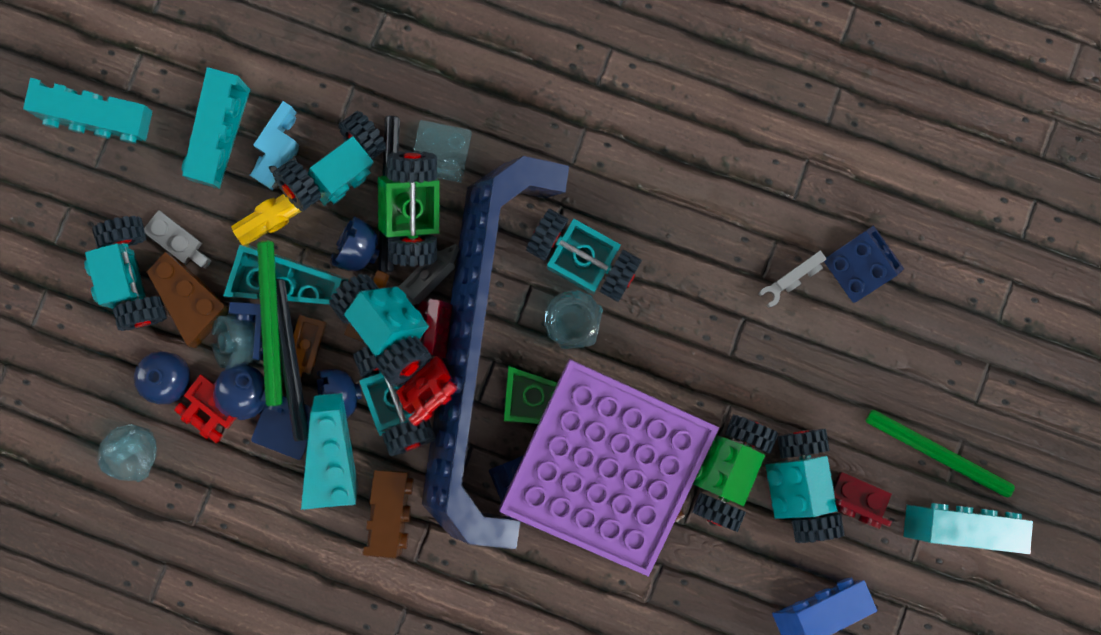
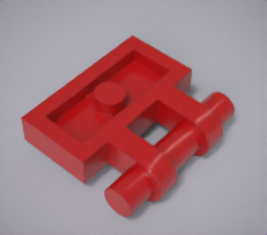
[396,356,457,426]
[174,374,237,444]

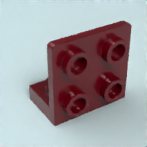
[414,299,453,358]
[833,472,892,529]

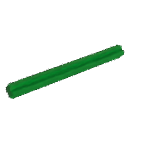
[257,241,282,406]
[866,410,1015,498]

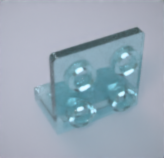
[414,121,472,183]

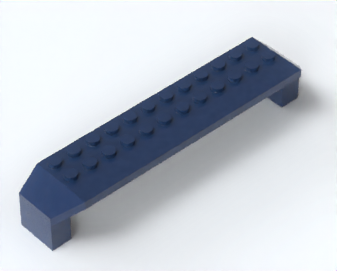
[422,156,569,549]

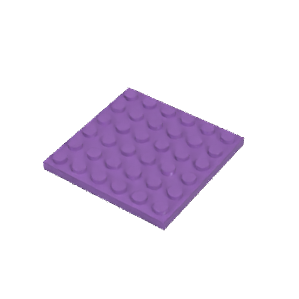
[499,359,719,576]

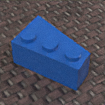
[772,577,877,635]

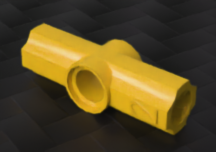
[231,194,302,245]

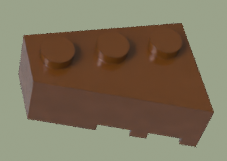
[147,252,229,348]
[363,469,414,558]

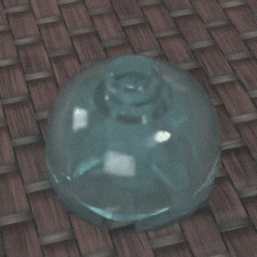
[212,315,255,370]

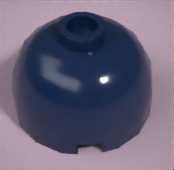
[330,216,380,271]
[134,351,191,405]
[213,364,266,420]
[317,369,362,418]

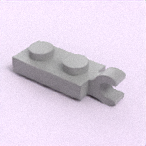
[144,210,212,269]
[759,250,826,308]

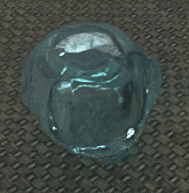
[544,290,603,349]
[96,424,157,482]

